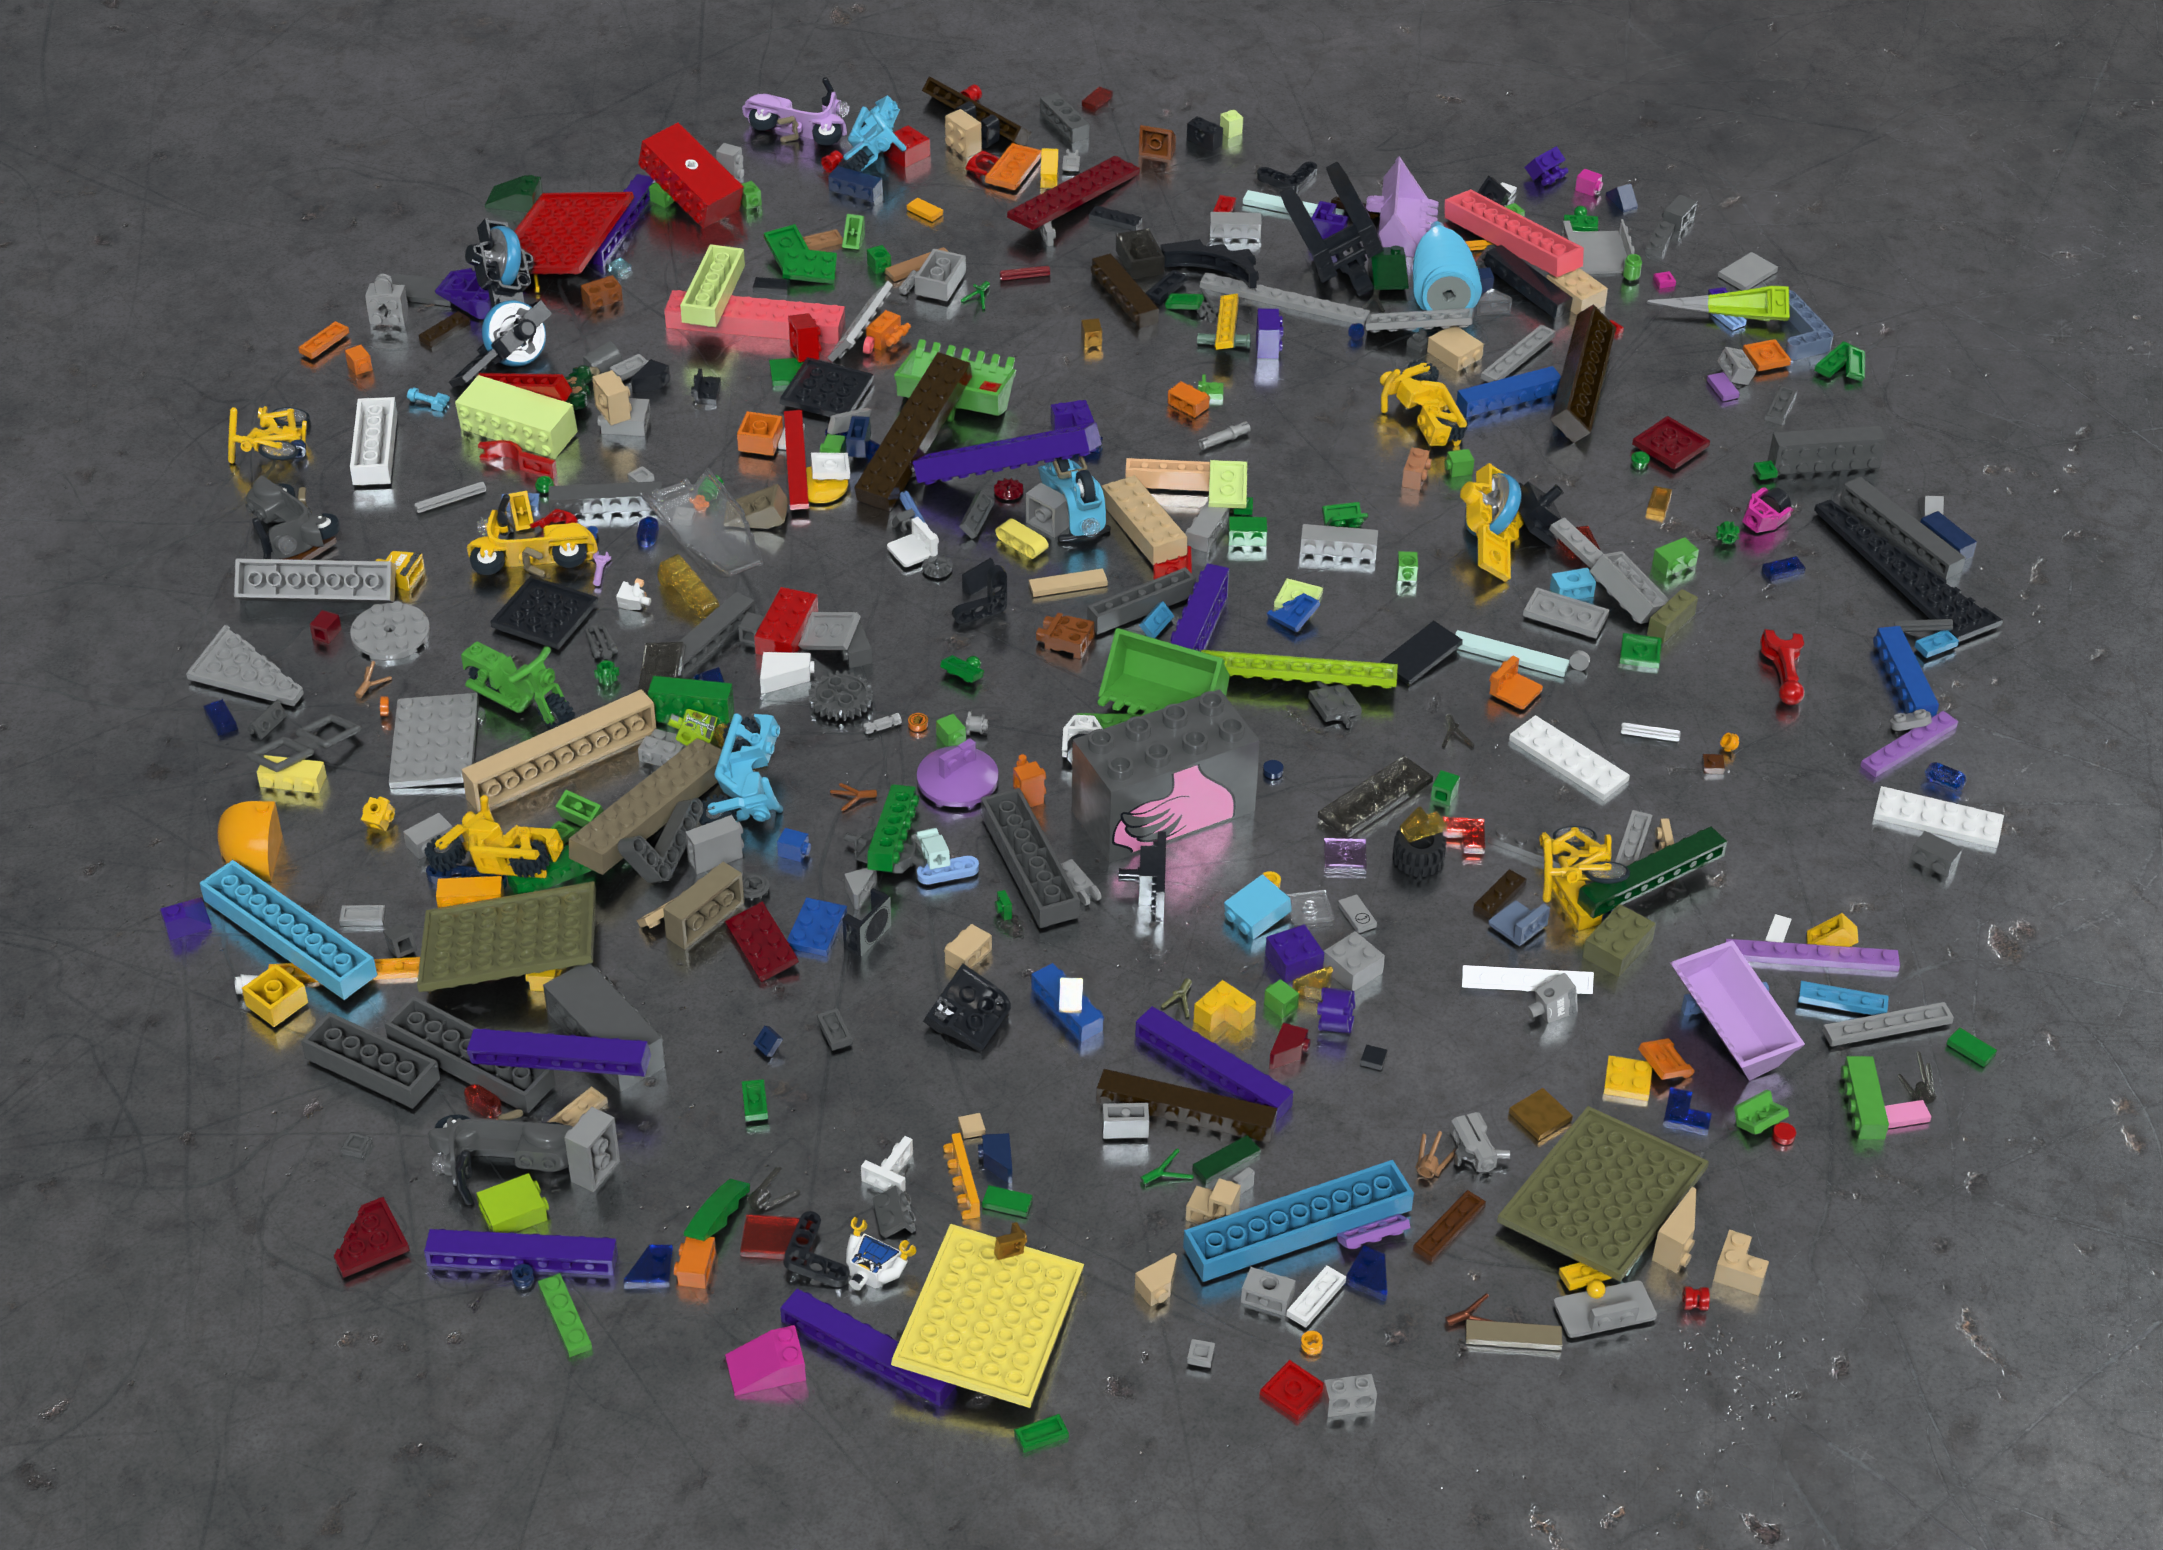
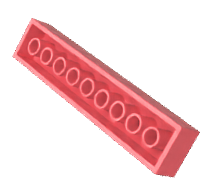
[1445,189,1584,277]
[664,290,845,344]

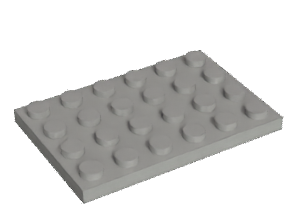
[389,693,479,788]

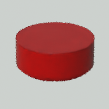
[1772,1122,1796,1145]

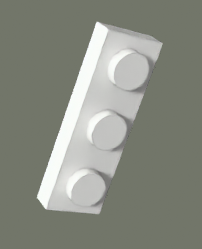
[1286,1265,1346,1328]

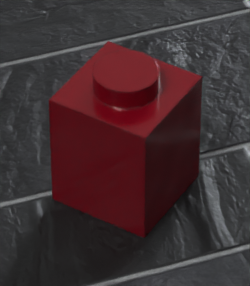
[310,610,342,644]

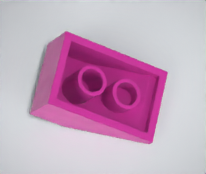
[725,1325,806,1396]

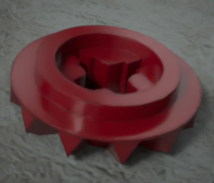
[994,478,1024,500]

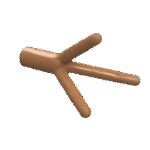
[354,661,392,699]

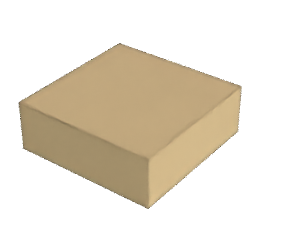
[958,1113,985,1139]

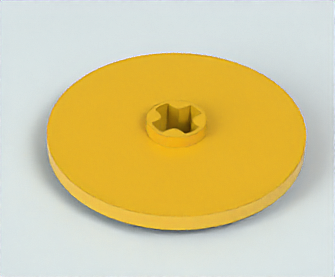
[806,466,848,503]

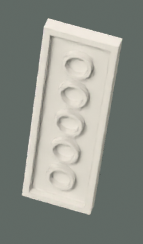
[1509,715,1630,801]
[1873,786,2004,848]

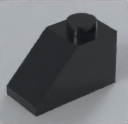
[631,359,671,394]

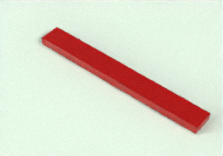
[784,410,809,510]

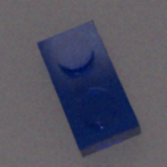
[1762,556,1806,581]
[203,699,238,736]

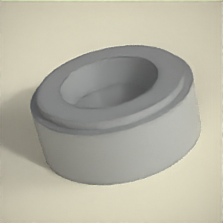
[1569,650,1590,671]

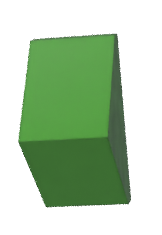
[842,214,865,250]

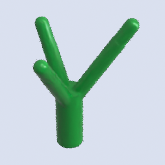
[961,281,990,310]
[1140,1149,1194,1185]

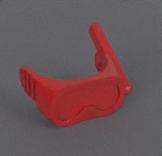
[965,150,999,177]
[530,509,578,529]

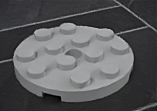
[350,601,430,661]

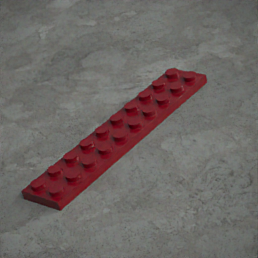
[1007,156,1140,230]

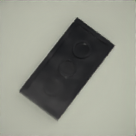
[1380,621,1463,686]

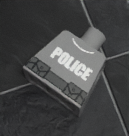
[1527,972,1578,1023]

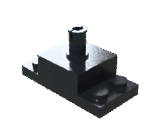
[1518,481,1564,548]
[1118,831,1166,922]

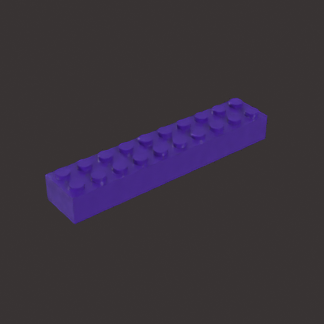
[913,422,1101,485]

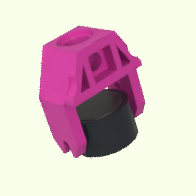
[1742,487,1794,533]

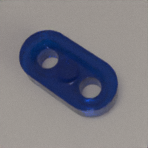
[636,516,659,547]
[1925,762,1967,791]

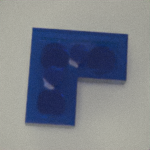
[1663,1087,1712,1136]

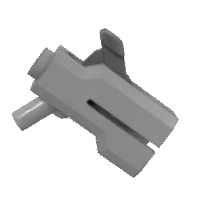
[1450,1112,1510,1173]

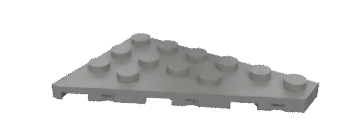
[186,625,304,706]

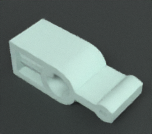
[916,828,950,870]

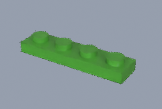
[538,1273,592,1357]

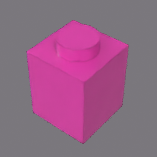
[1575,169,1603,196]

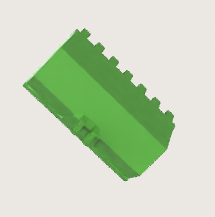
[894,339,1016,422]

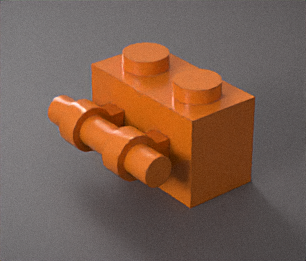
[866,310,911,351]
[1013,754,1046,808]

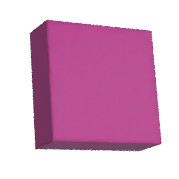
[1653,271,1676,289]

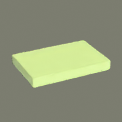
[1208,460,1247,508]

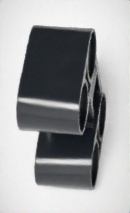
[954,101,1000,149]

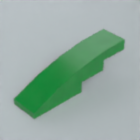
[684,1179,750,1241]

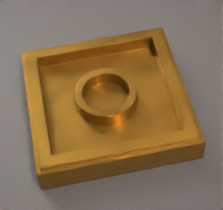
[1509,1088,1573,1141]

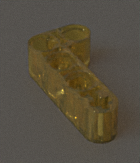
[657,554,720,619]

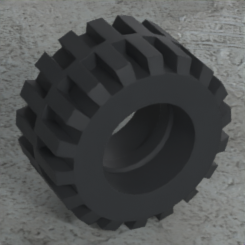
[1392,822,1447,877]

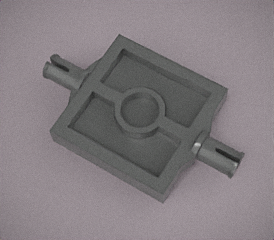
[1308,681,1362,728]

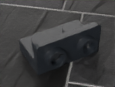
[691,368,721,405]

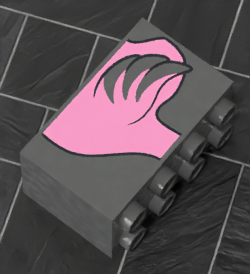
[1071,689,1260,863]

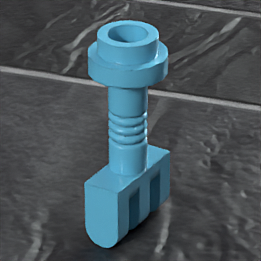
[407,387,450,411]

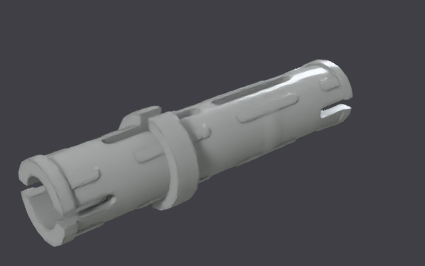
[1198,421,1251,450]

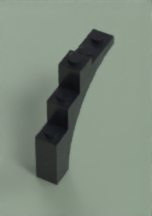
[1160,239,1259,289]

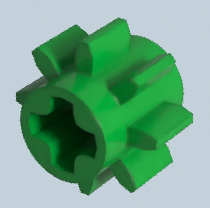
[1716,521,1740,544]
[594,660,620,685]

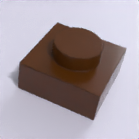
[1702,754,1725,775]

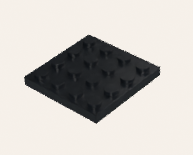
[780,357,874,417]
[490,575,598,650]

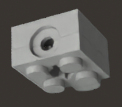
[365,274,409,326]

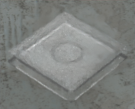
[1286,890,1335,928]

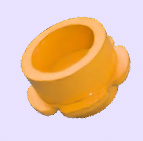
[1720,733,1739,752]

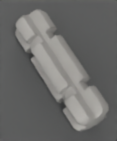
[899,270,918,295]
[863,713,902,734]

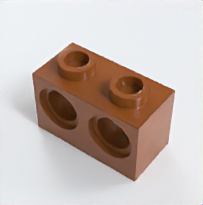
[581,275,623,310]

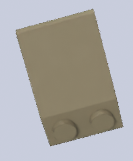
[724,484,789,529]

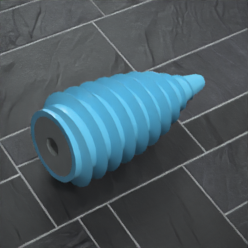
[1413,221,1482,311]

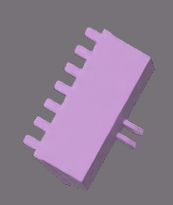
[1366,156,1439,257]
[1670,940,1805,1081]

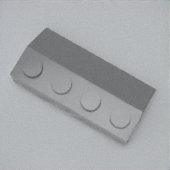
[1590,551,1669,624]

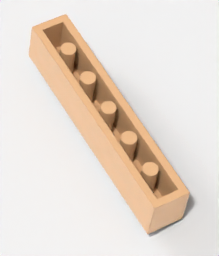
[1126,458,1210,492]

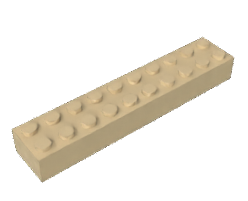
[461,689,656,812]

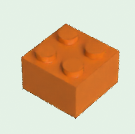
[737,411,783,456]

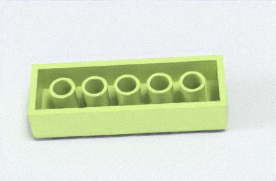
[680,244,745,327]

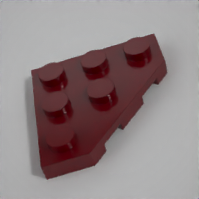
[334,1197,410,1278]

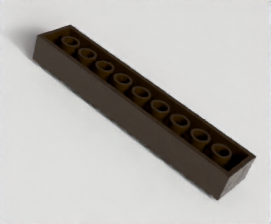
[1550,304,1616,443]
[854,352,972,512]

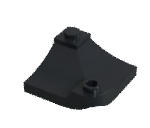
[923,963,1011,1053]

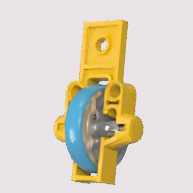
[1460,463,1524,582]

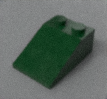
[485,175,543,212]
[1368,245,1409,290]

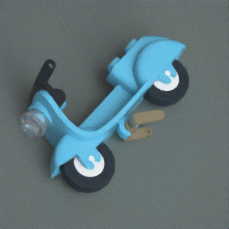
[1038,456,1111,542]

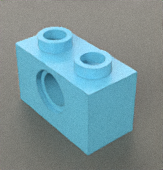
[1550,568,1596,599]

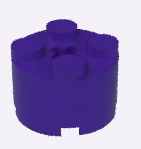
[1317,987,1355,1033]

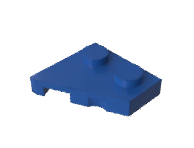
[1267,593,1320,632]

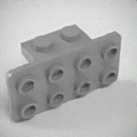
[1554,1281,1657,1338]

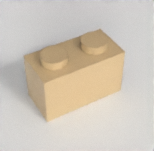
[944,924,992,970]

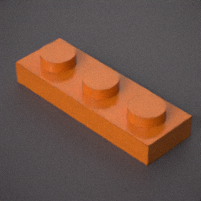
[298,321,349,359]

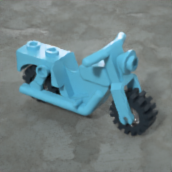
[838,95,906,172]
[699,714,783,825]

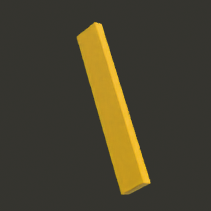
[1215,294,1239,350]

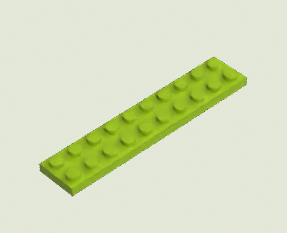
[1201,650,1398,688]

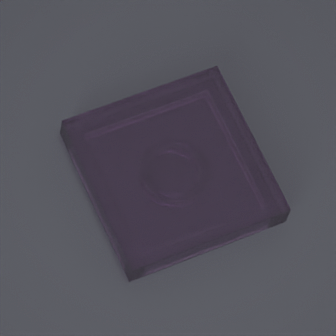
[1324,838,1367,874]

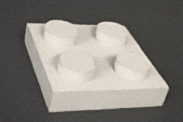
[811,453,850,480]

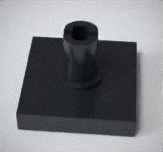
[1477,175,1511,207]

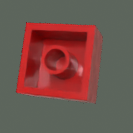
[884,125,930,168]
[788,313,822,362]

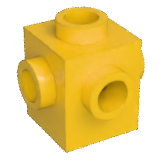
[361,797,395,832]

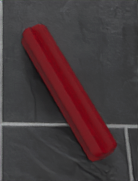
[999,266,1050,281]

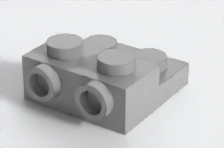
[638,729,686,766]

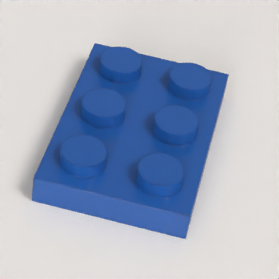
[787,897,847,957]

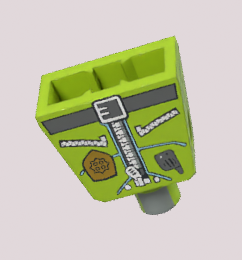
[667,709,718,746]

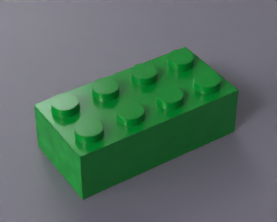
[648,676,735,729]

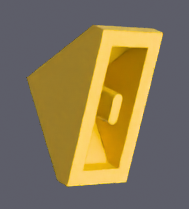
[508,491,533,531]

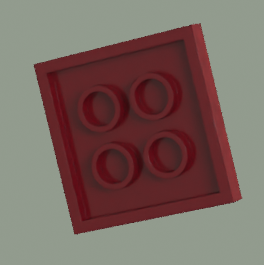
[1632,416,1710,469]

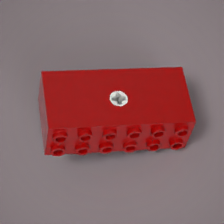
[638,123,744,229]

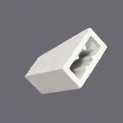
[760,652,815,694]

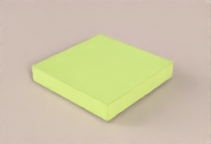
[1274,578,1323,608]

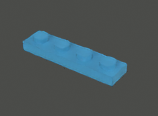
[1798,981,1889,1015]

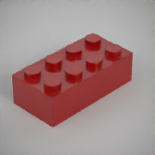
[754,587,818,655]

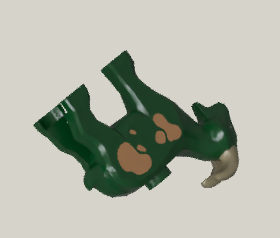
[565,365,600,411]

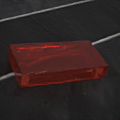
[1082,86,1113,111]

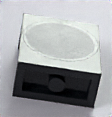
[842,888,891,957]

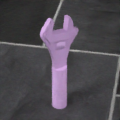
[593,551,612,586]

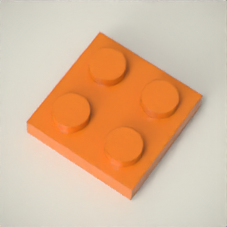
[1743,339,1791,371]

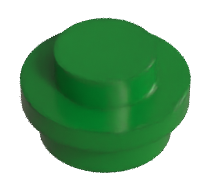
[1631,451,1650,468]
[535,476,554,493]

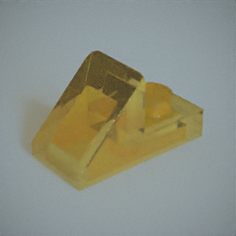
[1400,806,1447,842]

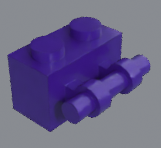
[1524,146,1569,186]

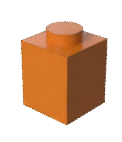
[345,345,373,376]

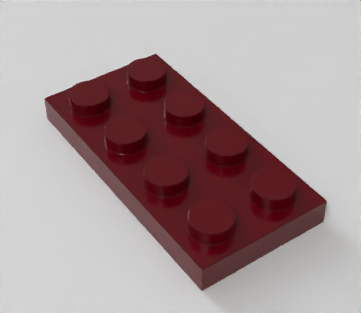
[725,901,799,982]

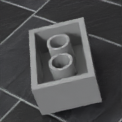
[915,249,966,301]
[565,1107,620,1192]

